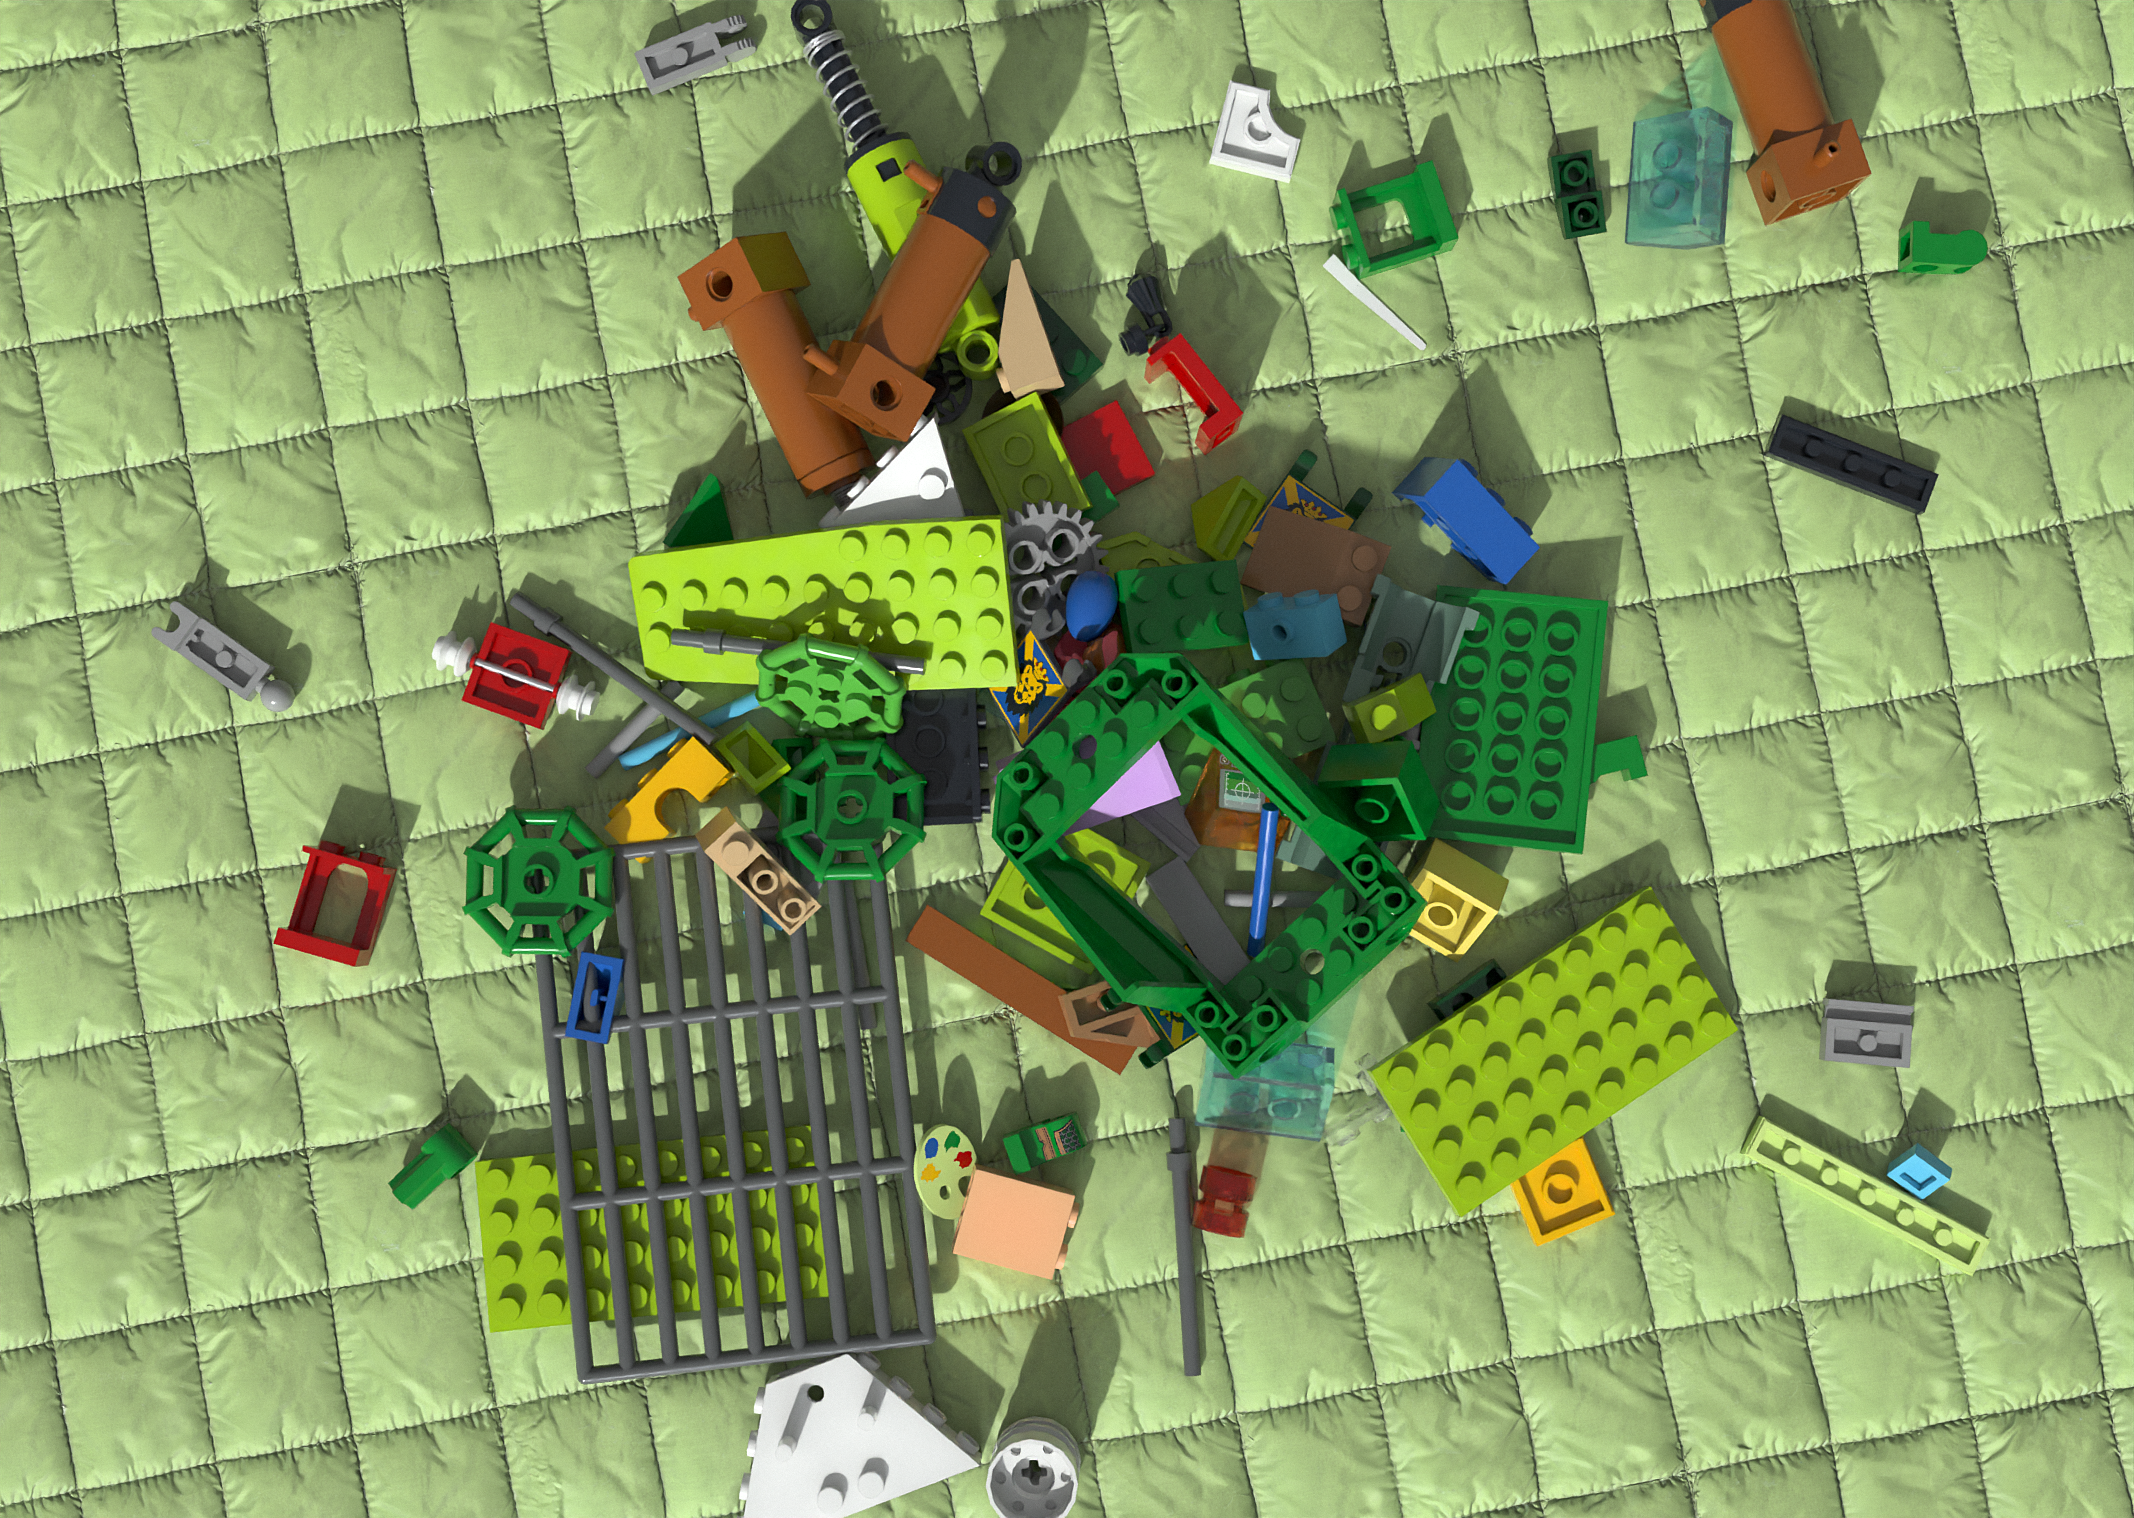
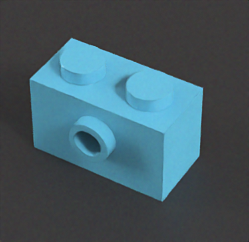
[1243,589,1347,660]

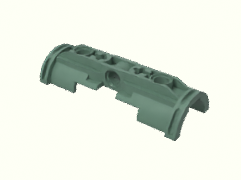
[1275,574,1480,880]

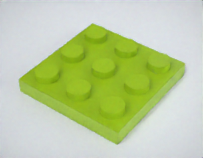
[979,828,1152,975]

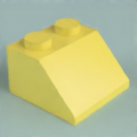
[1408,838,1509,963]

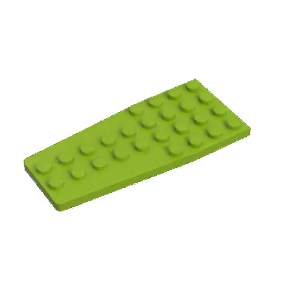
[628,515,1020,690]

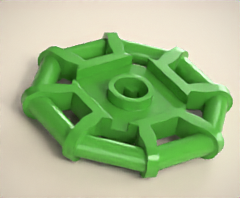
[755,633,907,740]

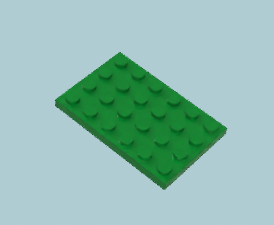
[1419,585,1609,855]

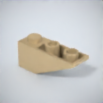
[695,806,822,935]

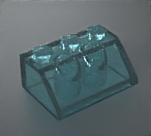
[1625,106,1733,250]
[1194,1043,1335,1142]

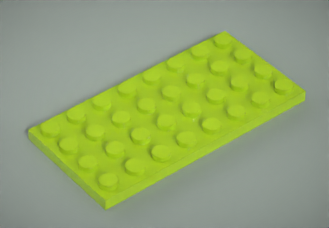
[1366,886,1738,1217]
[475,1124,829,1333]

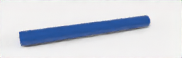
[1247,802,1279,957]

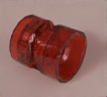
[1191,1164,1258,1238]

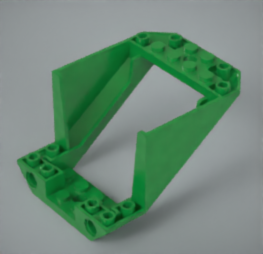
[992,653,1428,1079]

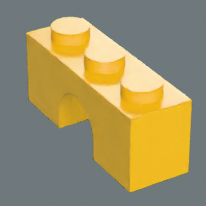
[604,736,735,863]

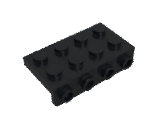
[884,688,991,826]

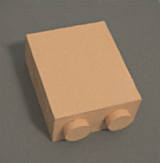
[951,1163,1080,1280]

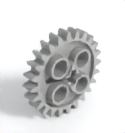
[1004,499,1109,637]

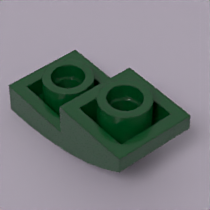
[1547,149,1607,240]

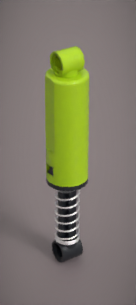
[790,0,1001,381]

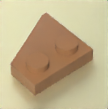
[1058,980,1161,1048]

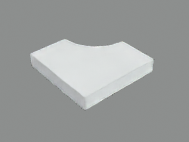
[1209,80,1300,183]

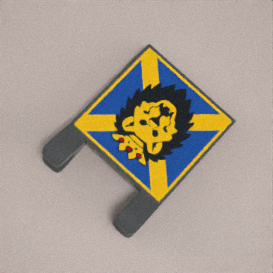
[986,608,1097,748]

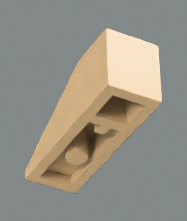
[996,258,1065,401]

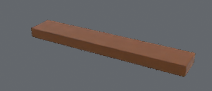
[905,905,1137,1075]

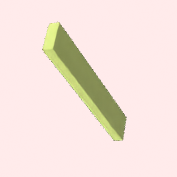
[1740,1116,1991,1276]

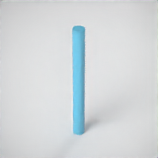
[618,688,760,771]

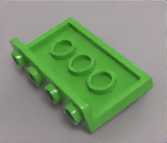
[1159,658,1337,806]

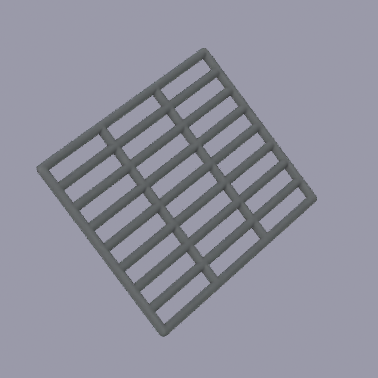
[527,817,937,1385]

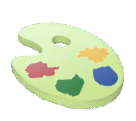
[914,1124,978,1219]

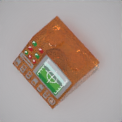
[1184,746,1293,854]

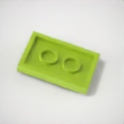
[962,392,1093,523]

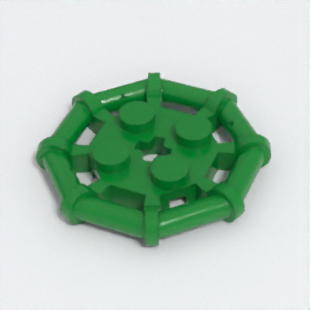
[775,736,928,884]
[462,805,616,958]

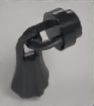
[1118,273,1173,357]

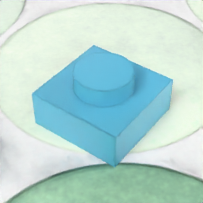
[1886,1143,1952,1200]

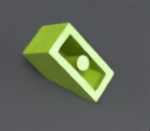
[1342,672,1437,744]

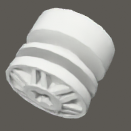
[986,1416,1081,1518]

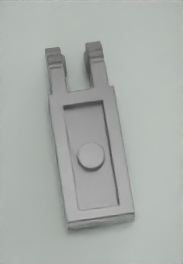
[634,15,757,96]

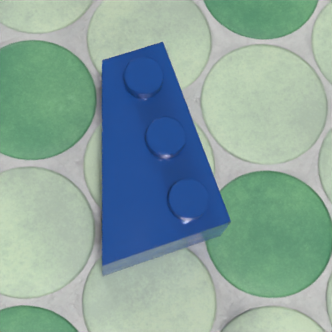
[1392,457,1540,584]

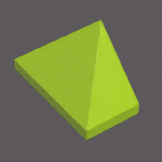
[1191,475,1267,561]
[714,720,791,797]

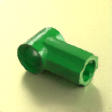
[388,1123,479,1210]

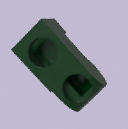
[1427,958,1508,1021]

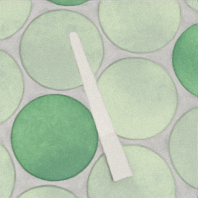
[1323,254,1426,350]

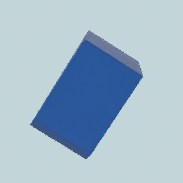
[565,951,625,1044]

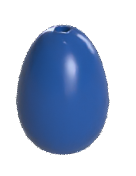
[1066,571,1118,642]

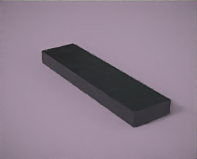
[1763,414,1939,515]

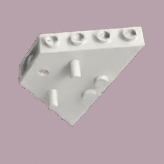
[736,1352,982,1518]

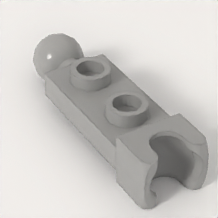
[151,601,295,712]

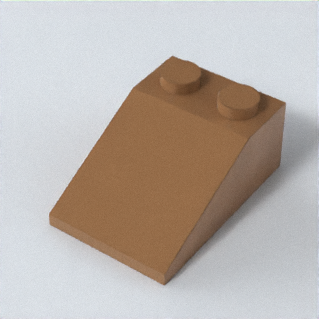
[1240,506,1392,628]

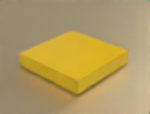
[1510,1135,1615,1246]

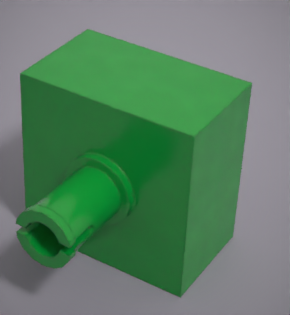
[1317,734,1440,842]

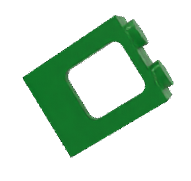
[1329,160,1459,280]

